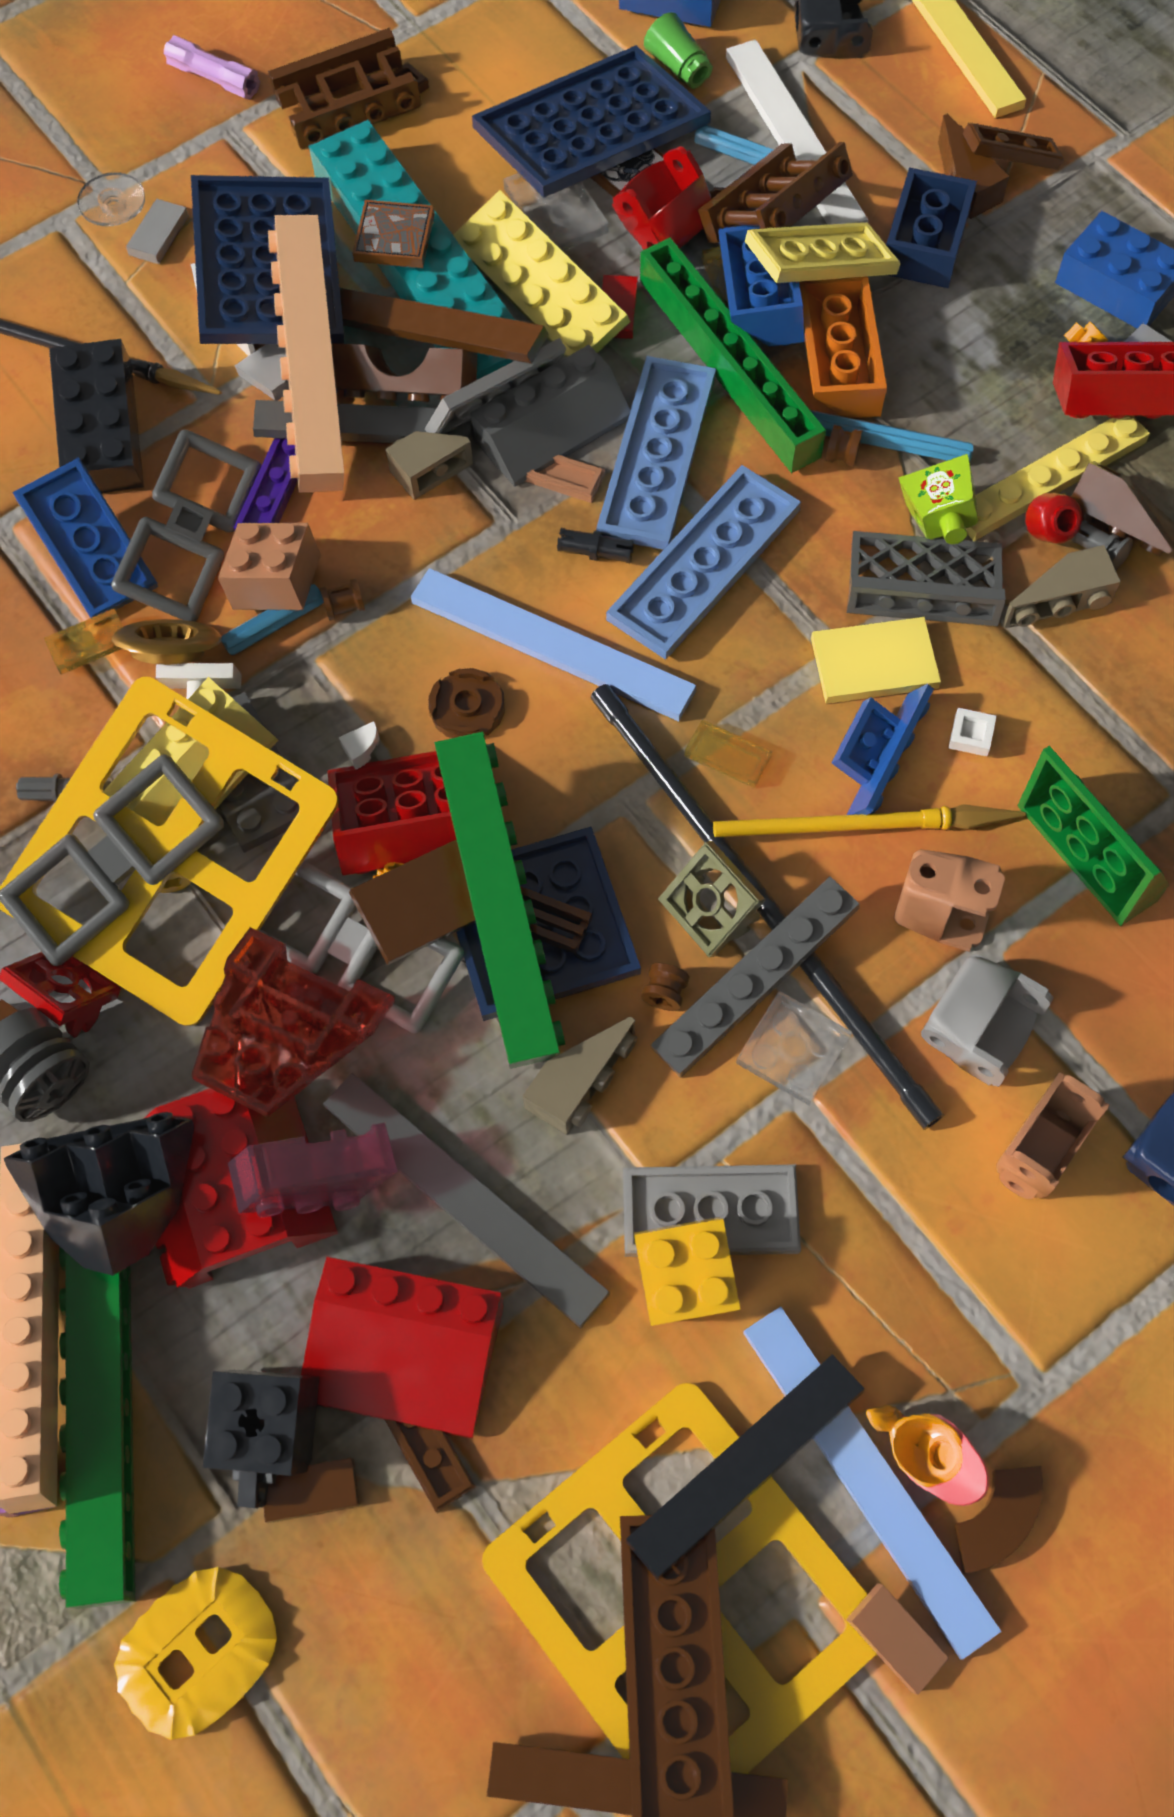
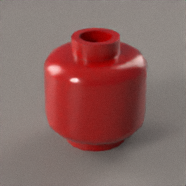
[1025,493,1083,544]

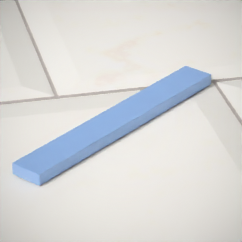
[411,568,696,722]
[743,1306,1001,1660]

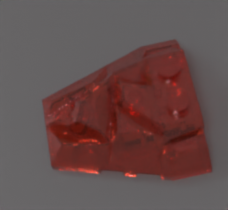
[191,927,395,1117]

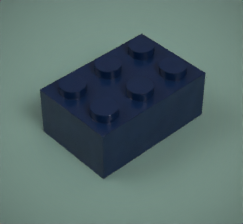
[886,167,977,288]

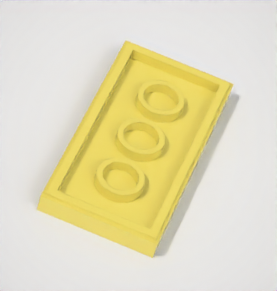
[745,222,901,283]

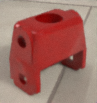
[612,146,712,250]

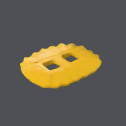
[114,1567,277,1740]

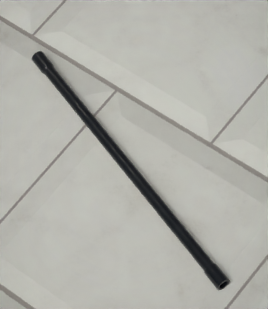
[590,684,944,1130]

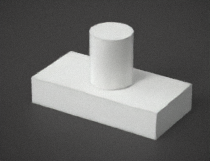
[156,663,241,699]

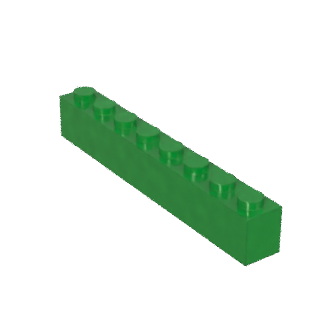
[640,238,826,473]
[434,731,566,1069]
[59,1247,136,1609]

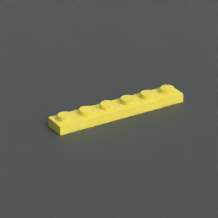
[966,415,1150,541]

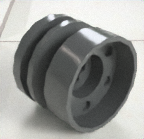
[0,1008,90,1122]

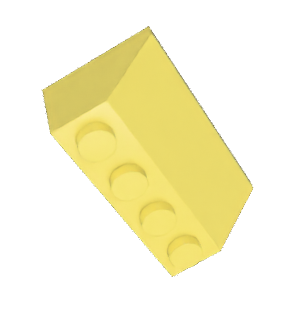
[104,677,278,826]

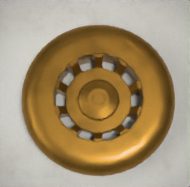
[112,619,222,665]

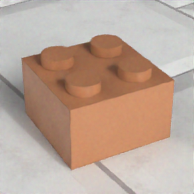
[218,523,321,610]

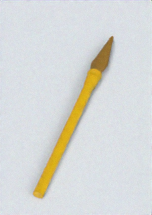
[713,804,1026,837]

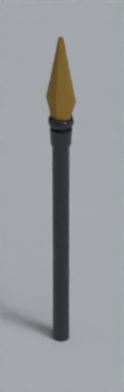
[0,319,222,395]

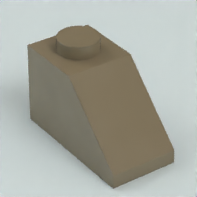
[386,431,473,500]

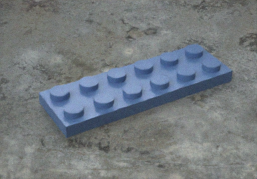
[596,356,716,550]
[606,465,801,660]

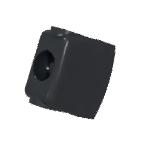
[794,0,873,59]

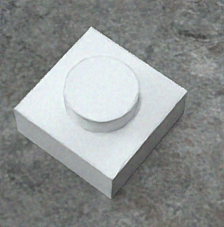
[948,708,996,757]

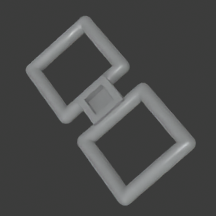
[252,861,464,1033]

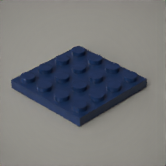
[456,826,641,1021]

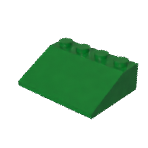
[1017,745,1169,926]

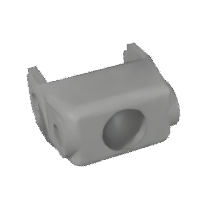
[921,955,1053,1087]

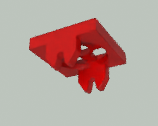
[0,952,121,1038]

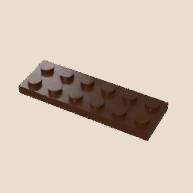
[620,1515,734,1817]

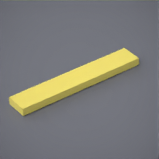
[912,0,1026,118]

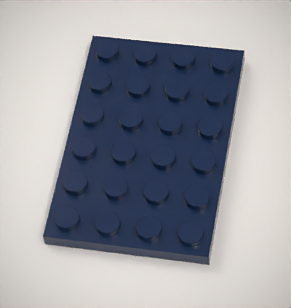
[472,45,711,198]
[191,175,344,344]

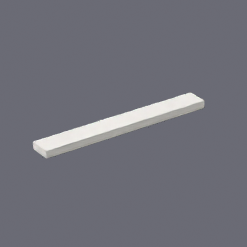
[726,39,868,225]

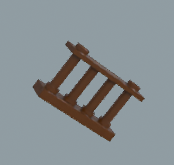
[698,142,853,243]

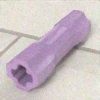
[164,35,260,100]

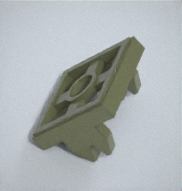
[658,841,766,958]

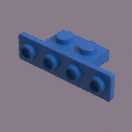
[831,684,934,815]

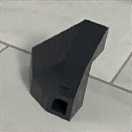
[4,1112,195,1276]

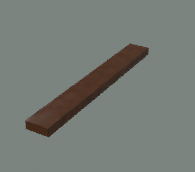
[340,288,549,364]

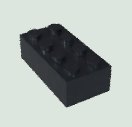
[49,338,144,493]

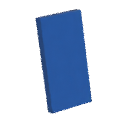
[13,458,158,622]

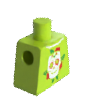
[899,454,978,545]

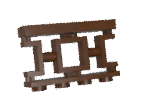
[268,27,421,149]

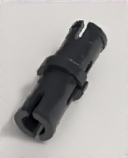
[557,527,634,564]

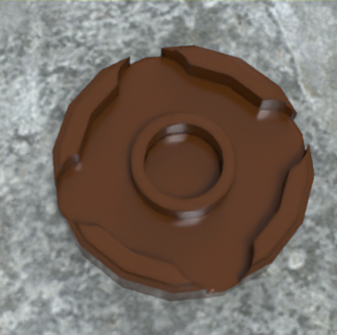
[428,668,505,738]

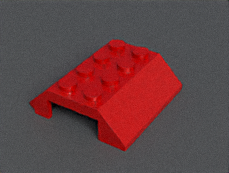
[143,1076,339,1289]

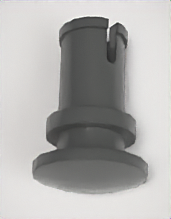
[1071,520,1134,570]

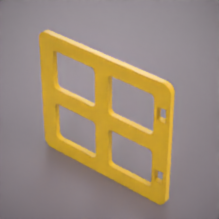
[0,677,339,1026]
[482,1383,876,1774]

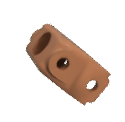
[894,849,1005,952]
[996,1072,1110,1199]

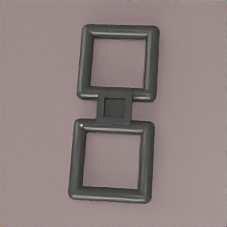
[111,429,261,622]
[0,754,224,966]

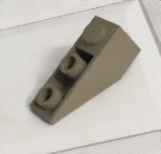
[1002,545,1121,628]
[522,1017,638,1135]

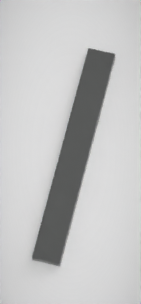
[323,1073,609,1329]

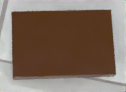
[349,839,476,965]

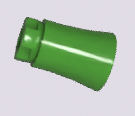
[644,12,713,89]

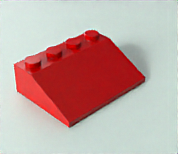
[327,751,456,876]
[301,1257,504,1439]

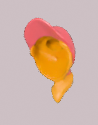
[866,1405,989,1506]

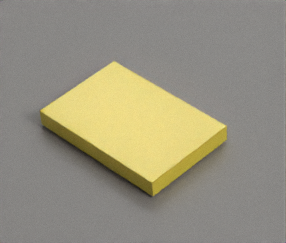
[811,617,941,704]

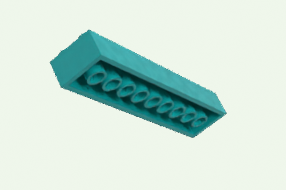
[309,120,516,381]

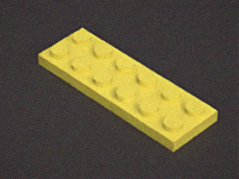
[453,190,630,357]

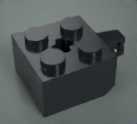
[203,1370,320,1509]

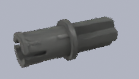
[16,774,71,803]

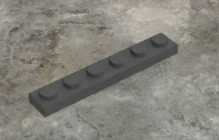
[651,876,860,1078]

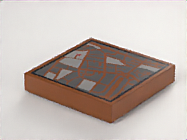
[352,200,435,268]

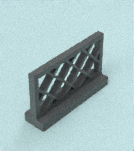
[847,531,1005,626]

